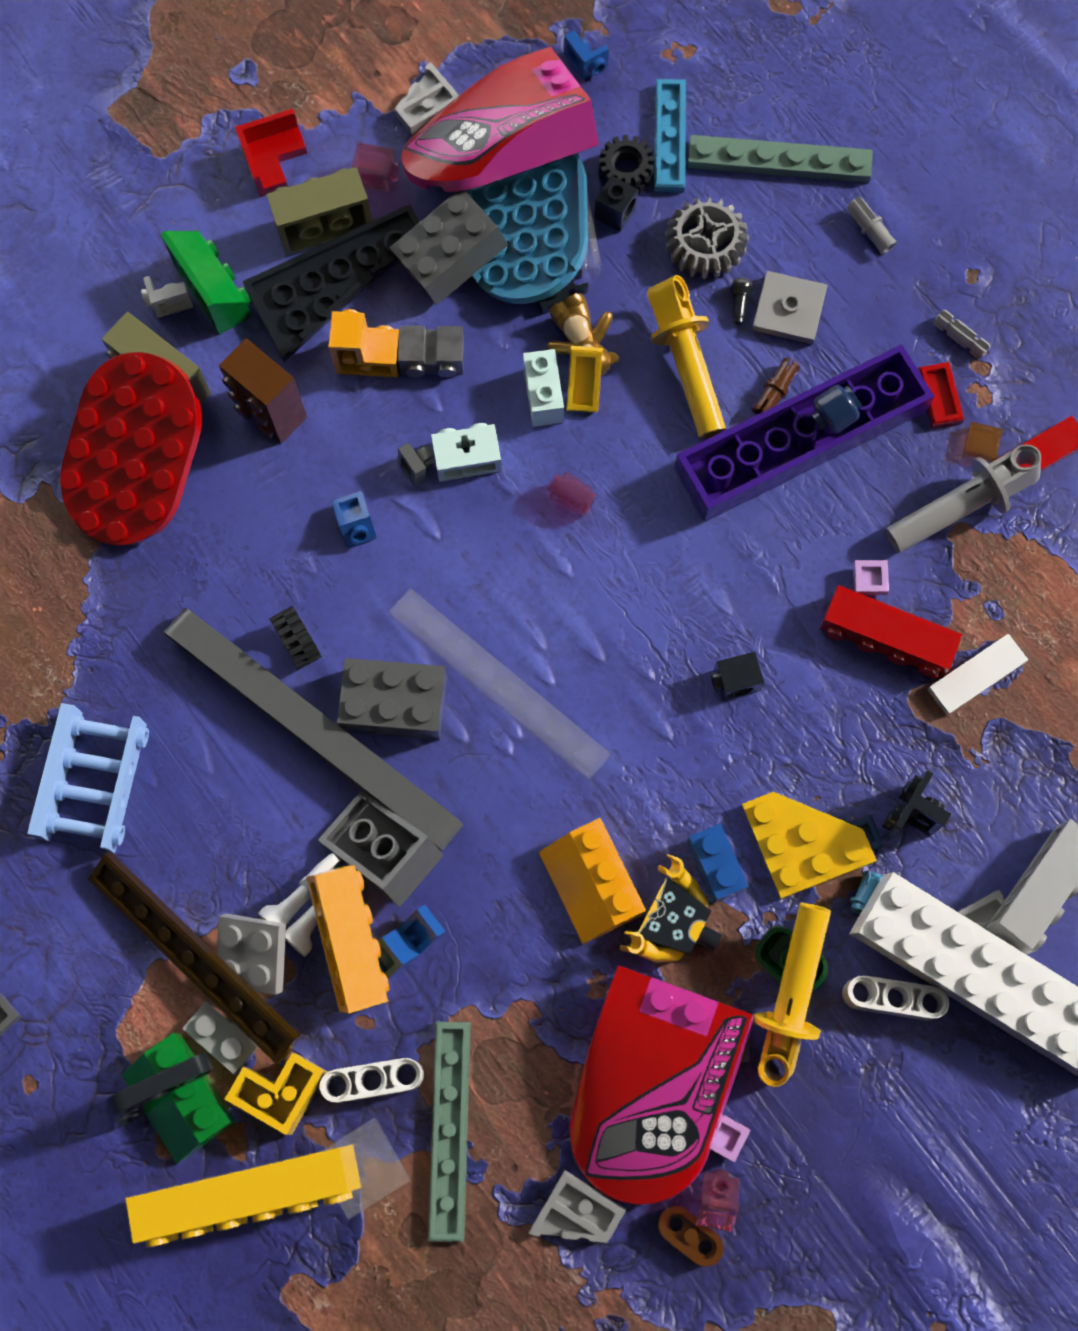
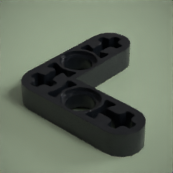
[107,1053,213,1129]

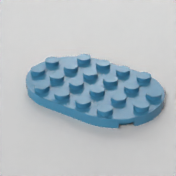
[465,153,588,304]

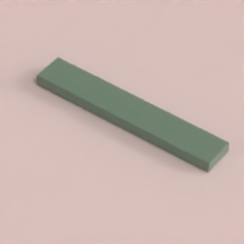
[428,1022,471,1242]

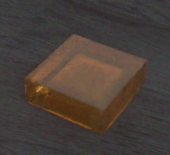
[963,422,1003,462]

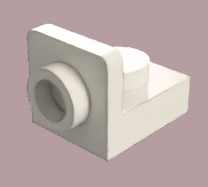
[141,276,193,318]

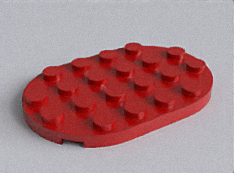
[60,352,202,545]

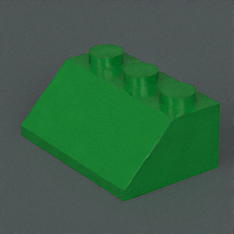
[160,231,252,335]
[122,1033,237,1164]

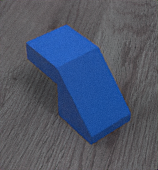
[378,905,446,980]

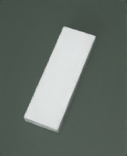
[927,634,1028,716]

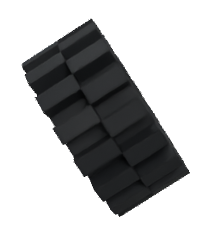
[599,135,654,193]
[269,606,322,670]

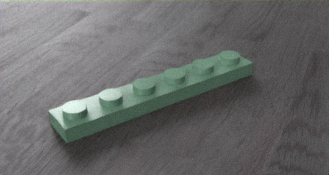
[688,135,873,183]

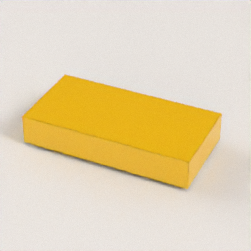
[567,346,603,412]

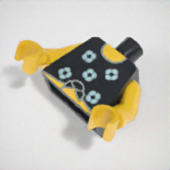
[620,854,722,963]

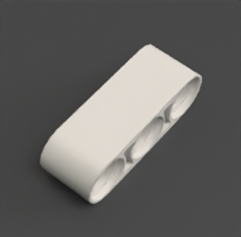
[842,976,949,1020]
[320,1058,424,1103]

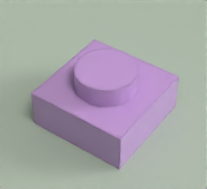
[853,560,889,595]
[711,1115,750,1162]

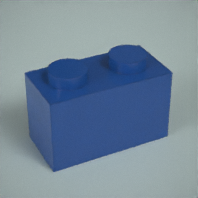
[686,823,749,905]

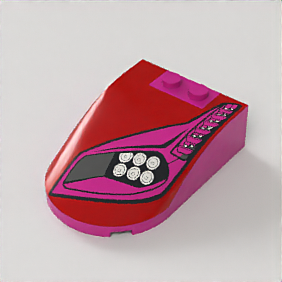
[401,46,599,192]
[570,965,754,1204]

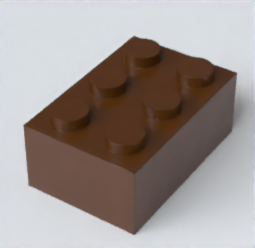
[219,338,307,444]

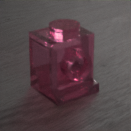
[696,1169,740,1232]

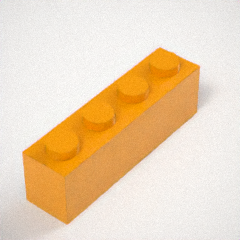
[306,865,389,1014]

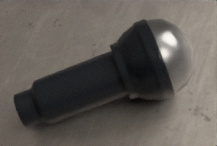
[731,277,753,325]

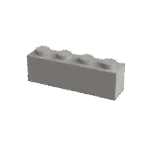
[985,819,1078,953]

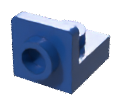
[564,30,609,80]
[331,491,377,548]

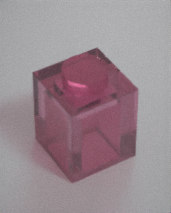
[351,142,400,192]

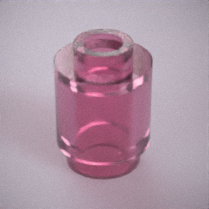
[547,472,597,516]

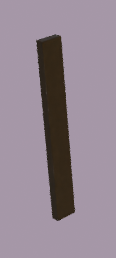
[88,852,301,1065]

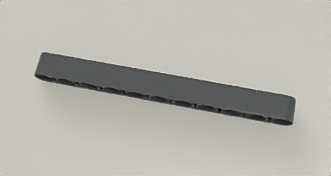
[163,608,464,851]

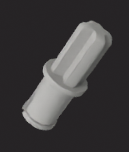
[847,197,898,255]

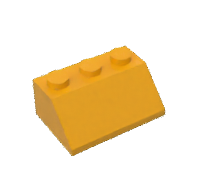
[539,818,646,945]

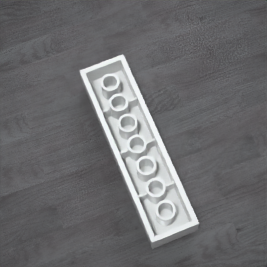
[849,872,1078,1076]

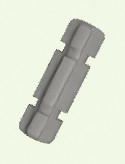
[933,310,990,359]

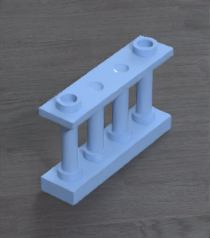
[27,703,149,853]

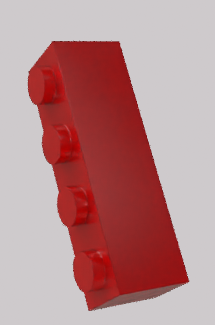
[819,585,963,678]

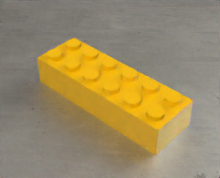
[126,1145,361,1248]

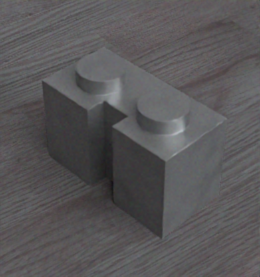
[398,326,464,377]

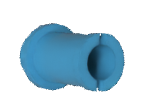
[850,871,882,915]

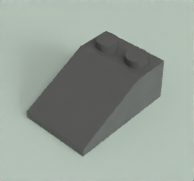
[318,790,444,908]

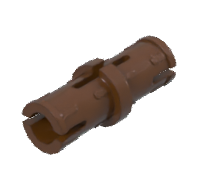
[752,357,801,415]

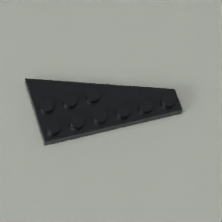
[242,204,420,362]

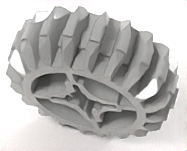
[665,196,749,280]

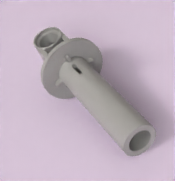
[885,445,1041,554]

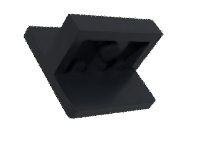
[882,769,951,841]

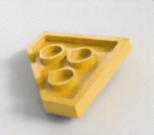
[742,792,877,899]

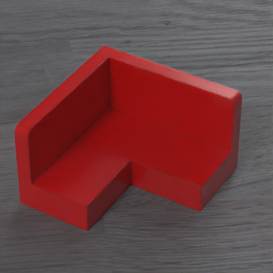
[235,109,307,197]

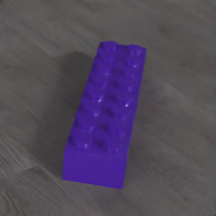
[674,344,935,522]

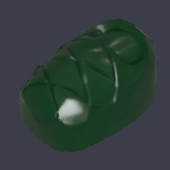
[755,925,828,990]

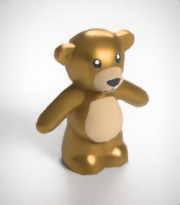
[546,294,619,376]

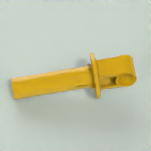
[647,275,726,439]
[754,903,831,1087]

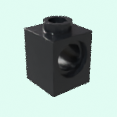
[595,175,638,232]
[710,652,765,700]

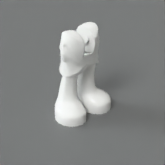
[258,853,342,957]

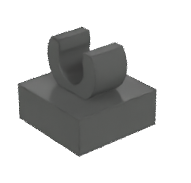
[398,443,435,487]

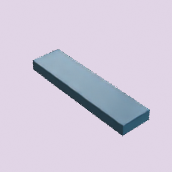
[654,79,686,193]

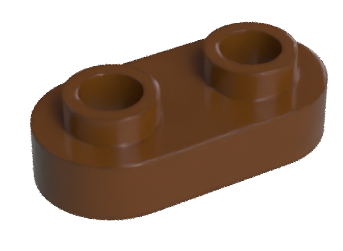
[658,1205,724,1267]

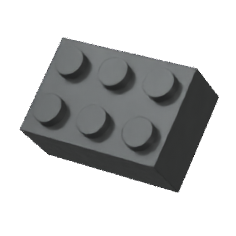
[390,190,508,305]
[337,658,447,740]

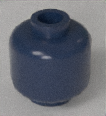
[811,385,862,434]

